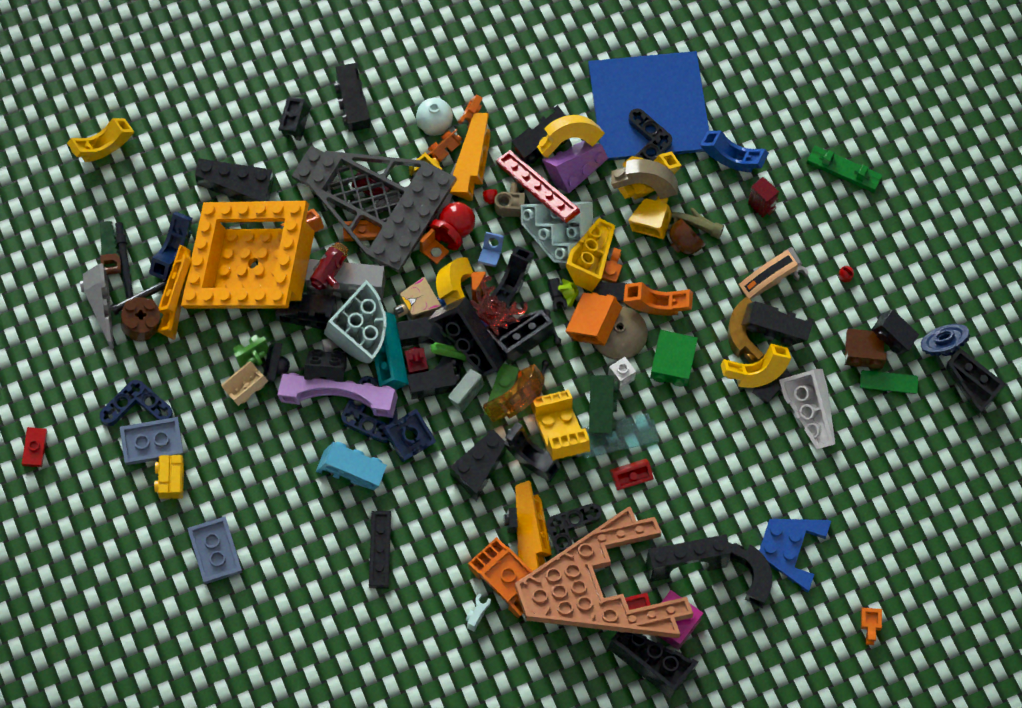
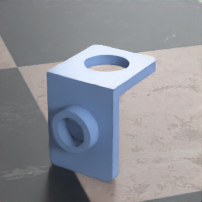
[478,232,504,267]

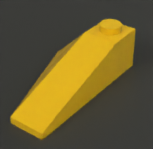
[566,218,615,292]

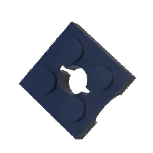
[382,409,437,462]

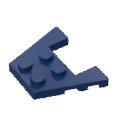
[759,519,831,592]

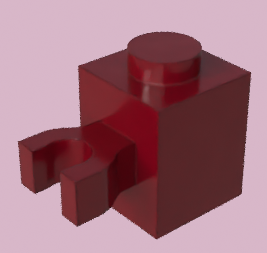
[405,347,428,375]

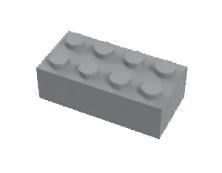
[305,259,385,302]

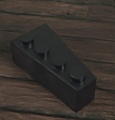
[195,158,274,202]
[428,296,506,377]
[608,631,699,699]

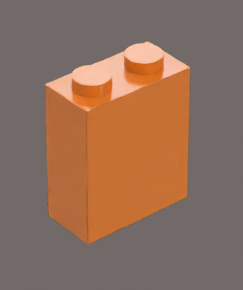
[565,292,622,346]

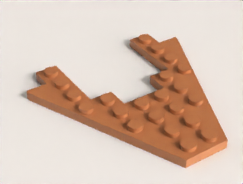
[515,506,693,638]

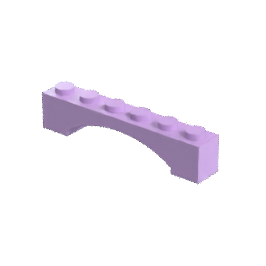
[277,373,398,418]

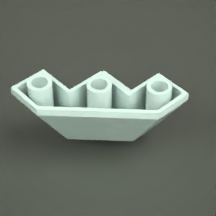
[521,202,593,263]

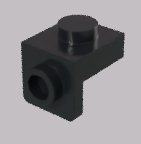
[503,508,518,533]

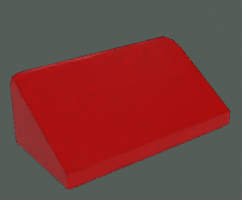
[610,459,654,491]

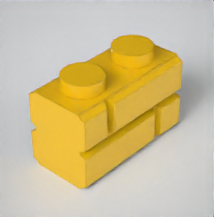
[154,455,184,499]

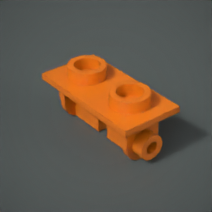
[427,129,462,163]

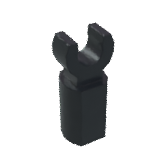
[547,278,567,312]

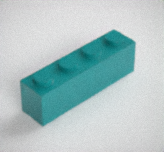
[374,311,409,390]

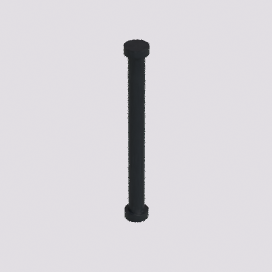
[110,269,189,316]

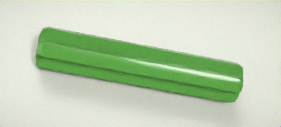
[430,342,467,361]

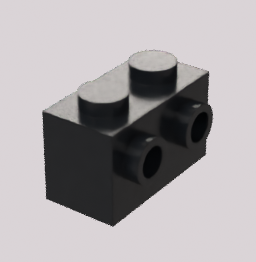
[871,309,919,355]

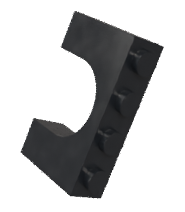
[397,316,460,400]
[645,534,731,582]

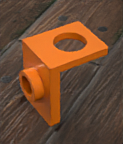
[420,228,449,265]

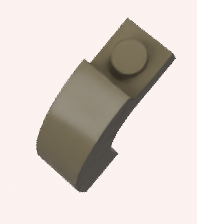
[611,159,678,199]

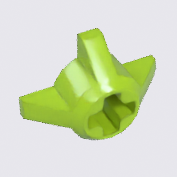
[558,279,579,307]

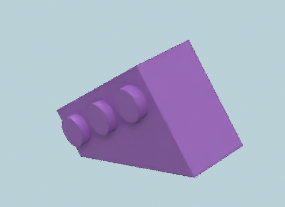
[542,141,608,193]

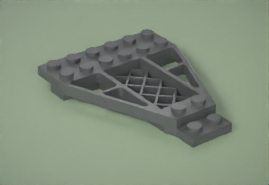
[292,146,457,273]

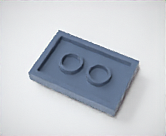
[120,417,184,465]
[187,516,243,584]

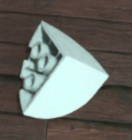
[324,280,386,363]

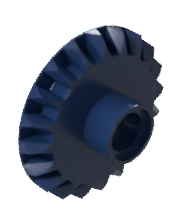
[921,324,970,356]

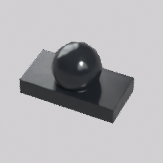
[263,342,290,383]

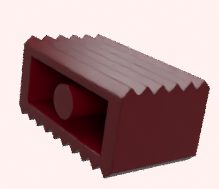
[748,177,780,217]

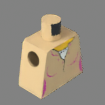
[393,277,441,320]

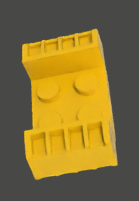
[531,390,590,461]

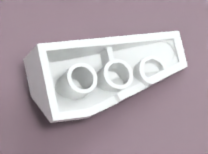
[779,369,835,449]

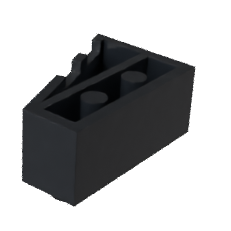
[334,62,371,132]
[275,294,337,330]

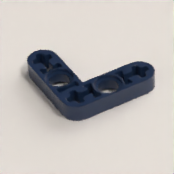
[100,380,173,426]

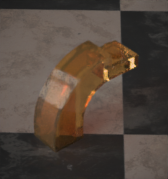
[483,364,545,422]

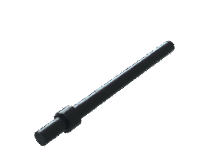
[115,222,134,299]

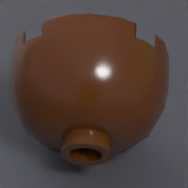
[669,218,706,255]

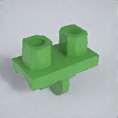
[233,335,269,368]

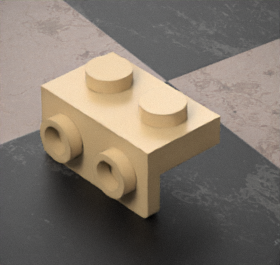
[221,361,268,406]

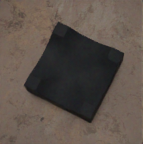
[304,349,347,382]

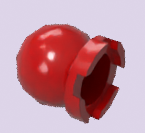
[429,202,475,250]

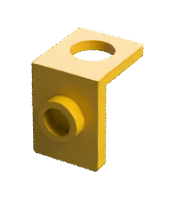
[409,152,442,176]

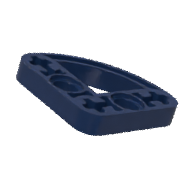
[341,376,398,444]

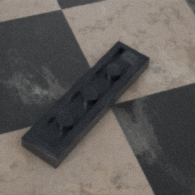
[369,511,391,589]

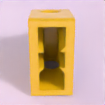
[628,196,672,239]

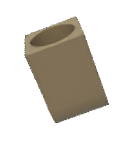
[494,182,525,217]

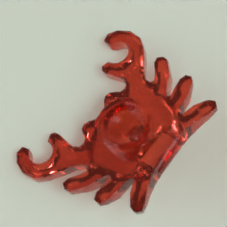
[470,276,528,335]

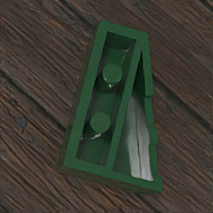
[589,375,618,437]

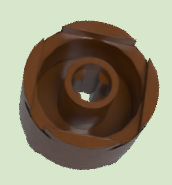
[121,297,160,341]

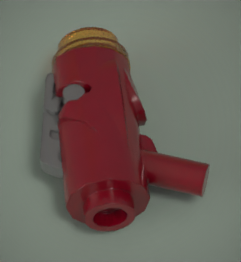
[310,242,349,290]

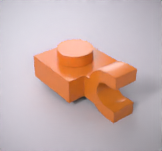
[458,94,483,129]
[601,248,622,283]
[861,608,882,645]

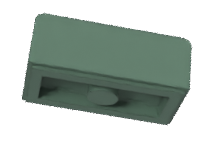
[448,369,485,413]

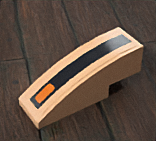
[739,250,798,299]

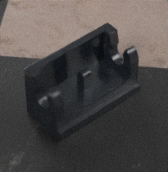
[278,97,310,141]

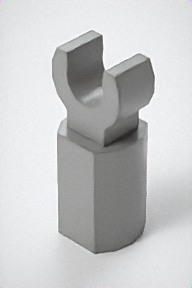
[782,247,808,281]

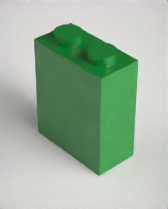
[650,330,698,387]

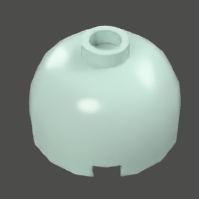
[416,98,453,136]

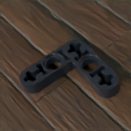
[628,108,672,161]
[547,503,602,555]

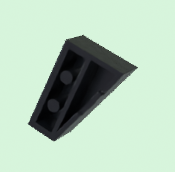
[511,105,569,164]
[741,301,814,347]
[486,309,555,365]
[946,348,1006,418]
[450,430,506,502]

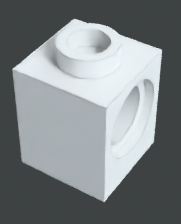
[608,357,636,390]

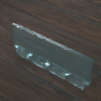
[581,413,659,459]

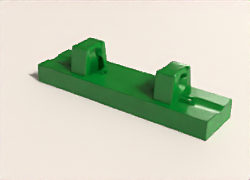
[806,145,882,193]

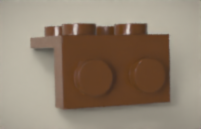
[845,329,887,369]

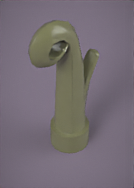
[667,208,724,239]

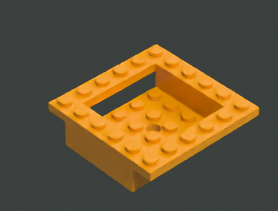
[181,201,315,309]

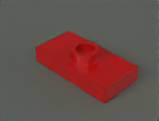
[22,427,48,467]

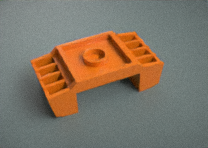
[468,537,533,618]

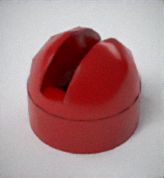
[483,189,498,204]
[838,266,854,282]

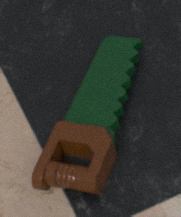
[100,221,122,275]

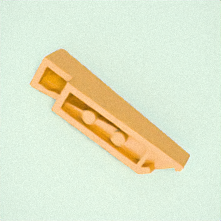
[449,113,491,201]
[158,245,191,340]
[515,480,552,571]

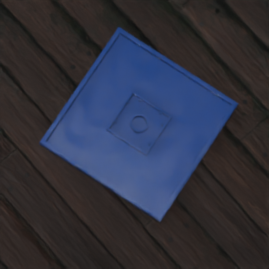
[588,51,709,161]

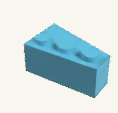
[316,442,387,490]

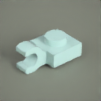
[466,593,491,632]

